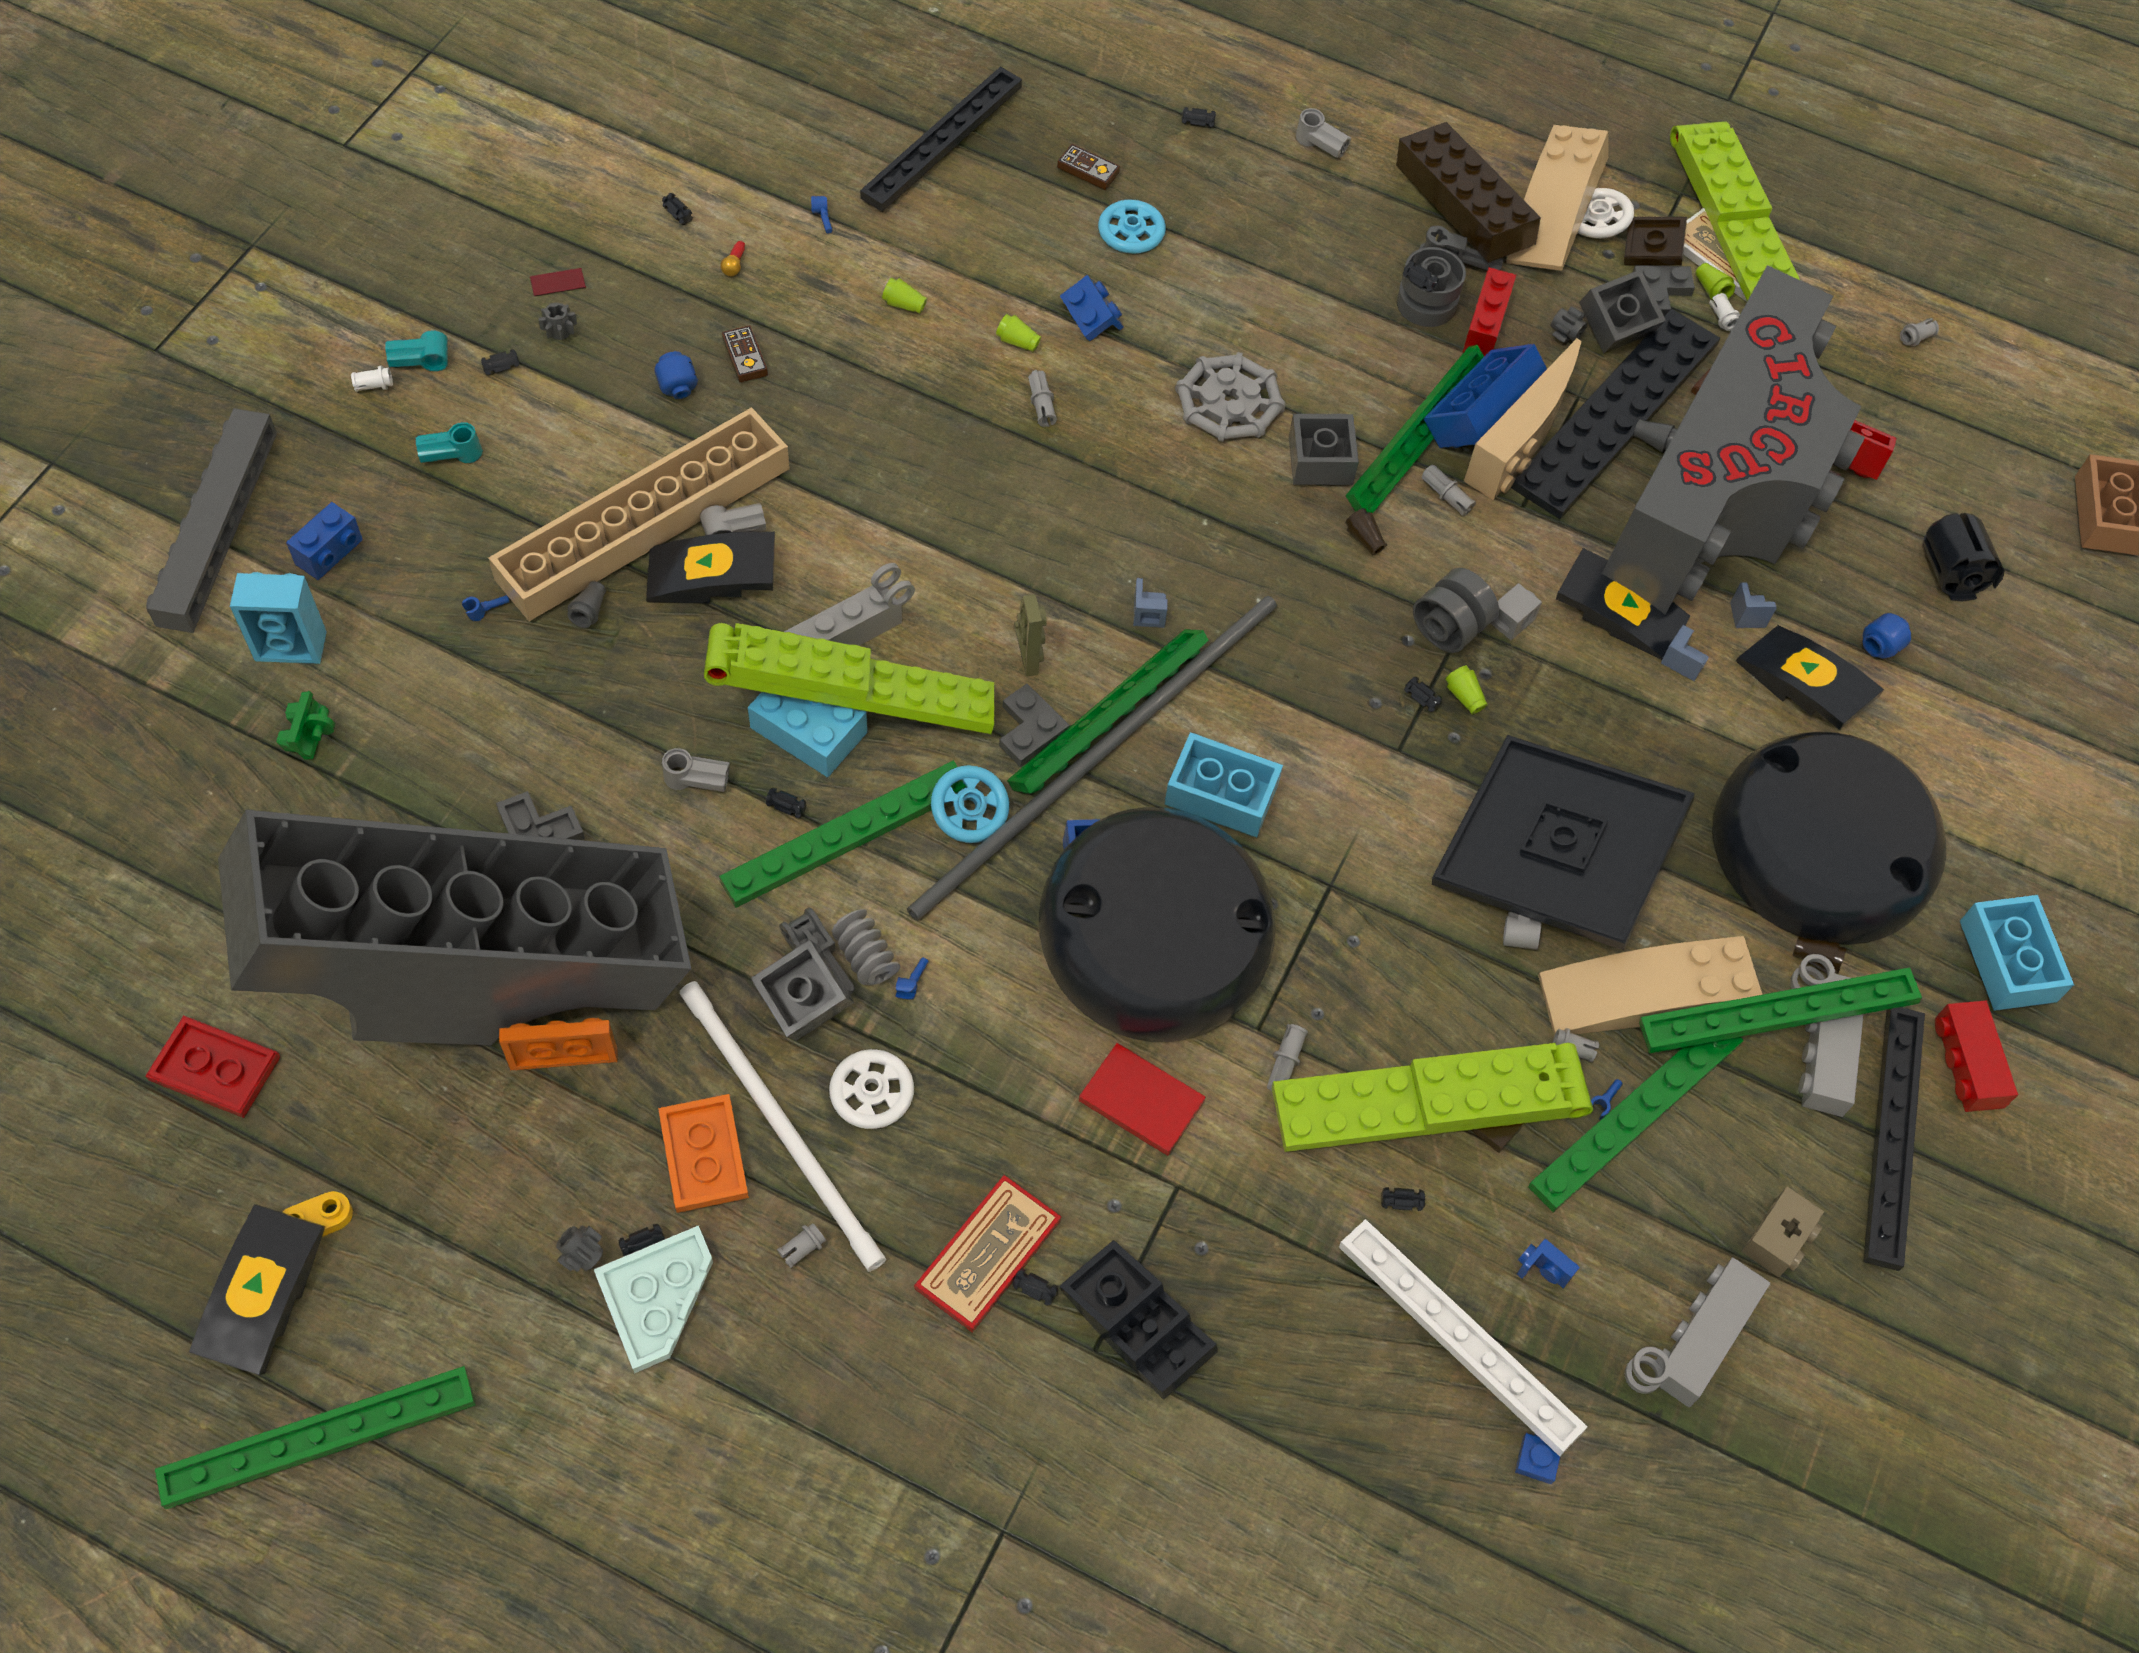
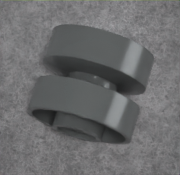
[1397,247,1466,327]
[1413,568,1499,653]

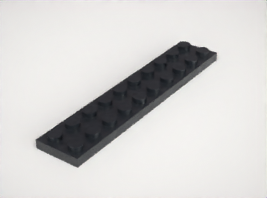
[1511,309,1720,520]

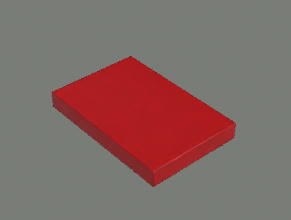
[146,1015,280,1118]
[1079,1043,1206,1156]

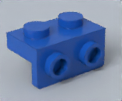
[1060,274,1124,342]

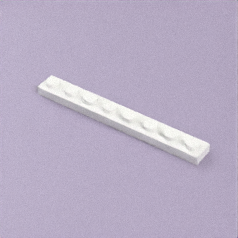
[1339,1219,1587,1456]

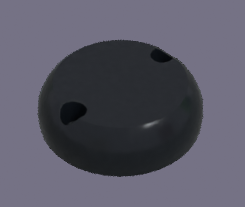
[1712,732,1946,945]
[1039,807,1276,1042]

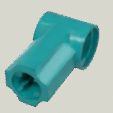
[385,330,448,371]
[416,422,483,463]

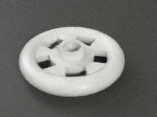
[1578,188,1634,238]
[829,1049,914,1129]

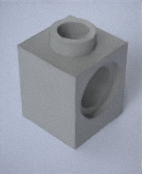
[1490,583,1542,640]

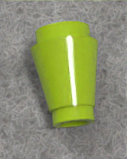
[1695,263,1736,300]
[882,277,927,314]
[996,314,1041,352]
[1445,665,1488,715]

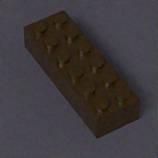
[1396,122,1541,263]

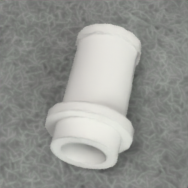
[1709,293,1740,331]
[351,366,393,392]

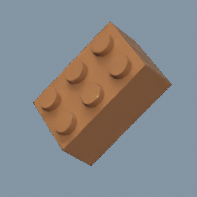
[2075,454,2139,555]

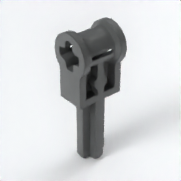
[1419,226,1503,270]
[779,907,855,995]

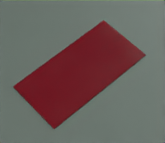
[530,268,586,296]

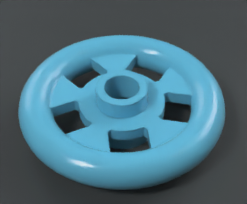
[1098,200,1166,254]
[931,765,1009,843]

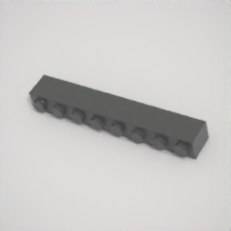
[146,408,277,633]

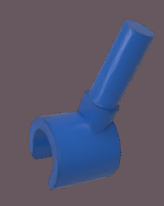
[811,196,833,233]
[462,595,510,621]
[896,957,929,1000]
[1591,1079,1623,1120]

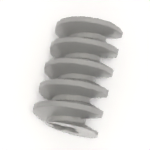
[832,909,900,986]

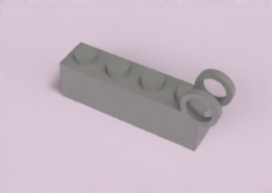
[784,563,915,646]
[1790,954,1864,1117]
[1625,1257,1770,1408]

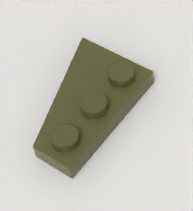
[1014,594,1047,677]

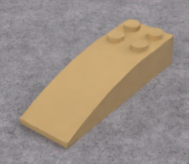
[1506,125,1608,271]
[1464,338,1582,500]
[1538,936,1762,1036]

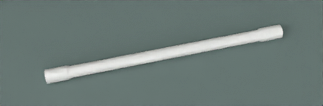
[679,981,886,1272]

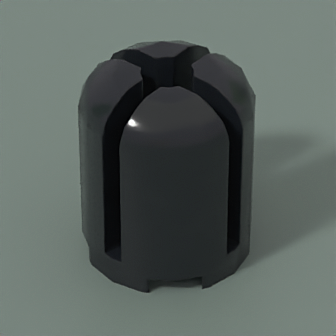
[1923,513,2005,602]

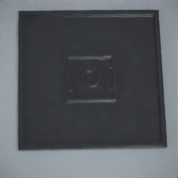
[1432,735,1695,950]

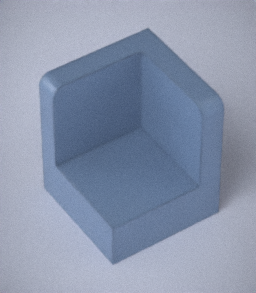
[1133,578,1168,628]
[1730,582,1776,628]
[1661,625,1709,681]

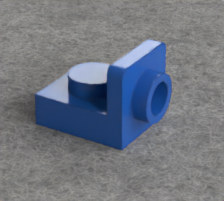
[1517,1239,1580,1289]

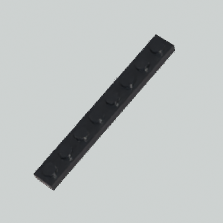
[860,66,1022,212]
[1863,1007,1925,1271]

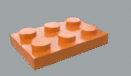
[499,1018,618,1071]
[658,1094,749,1213]

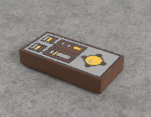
[1057,144,1120,190]
[722,325,768,383]

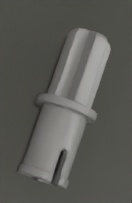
[1028,370,1057,427]
[1422,465,1476,517]
[1267,1024,1308,1091]

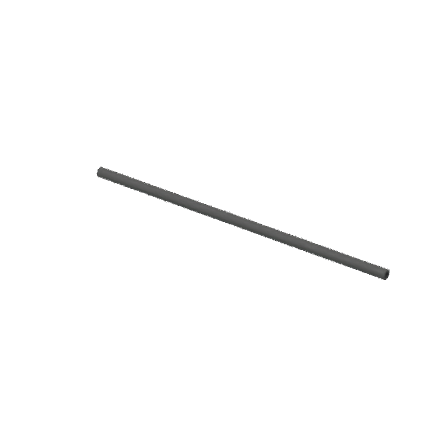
[907,596,1277,921]

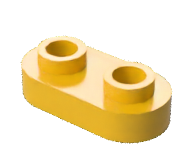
[283,1191,353,1237]

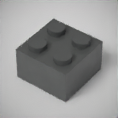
[1579,269,1666,354]
[1288,414,1359,485]
[751,940,854,1041]

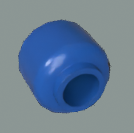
[654,351,698,399]
[1863,613,1911,659]

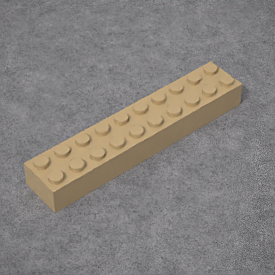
[488,407,790,622]

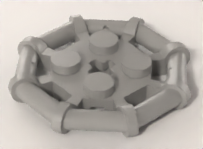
[1175,352,1286,442]

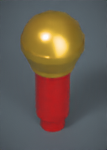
[721,241,745,276]

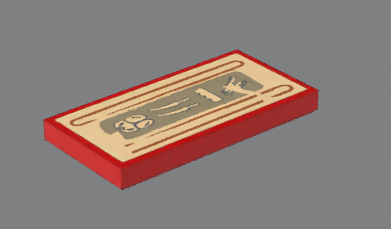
[914,1175,1061,1333]

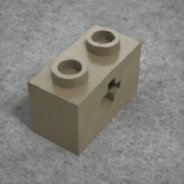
[1742,1187,1824,1278]

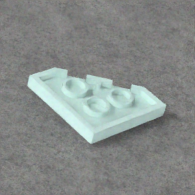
[594,1225,713,1374]

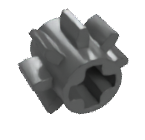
[538,303,577,340]
[1550,306,1587,344]
[556,1225,603,1272]

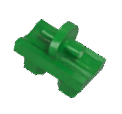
[276,691,335,760]

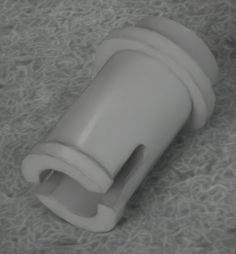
[1900,318,1939,346]
[1552,1028,1599,1063]
[777,1223,826,1268]

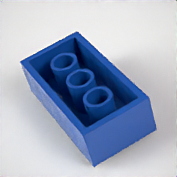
[1424,344,1547,448]

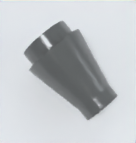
[1633,419,1677,453]
[568,581,606,628]

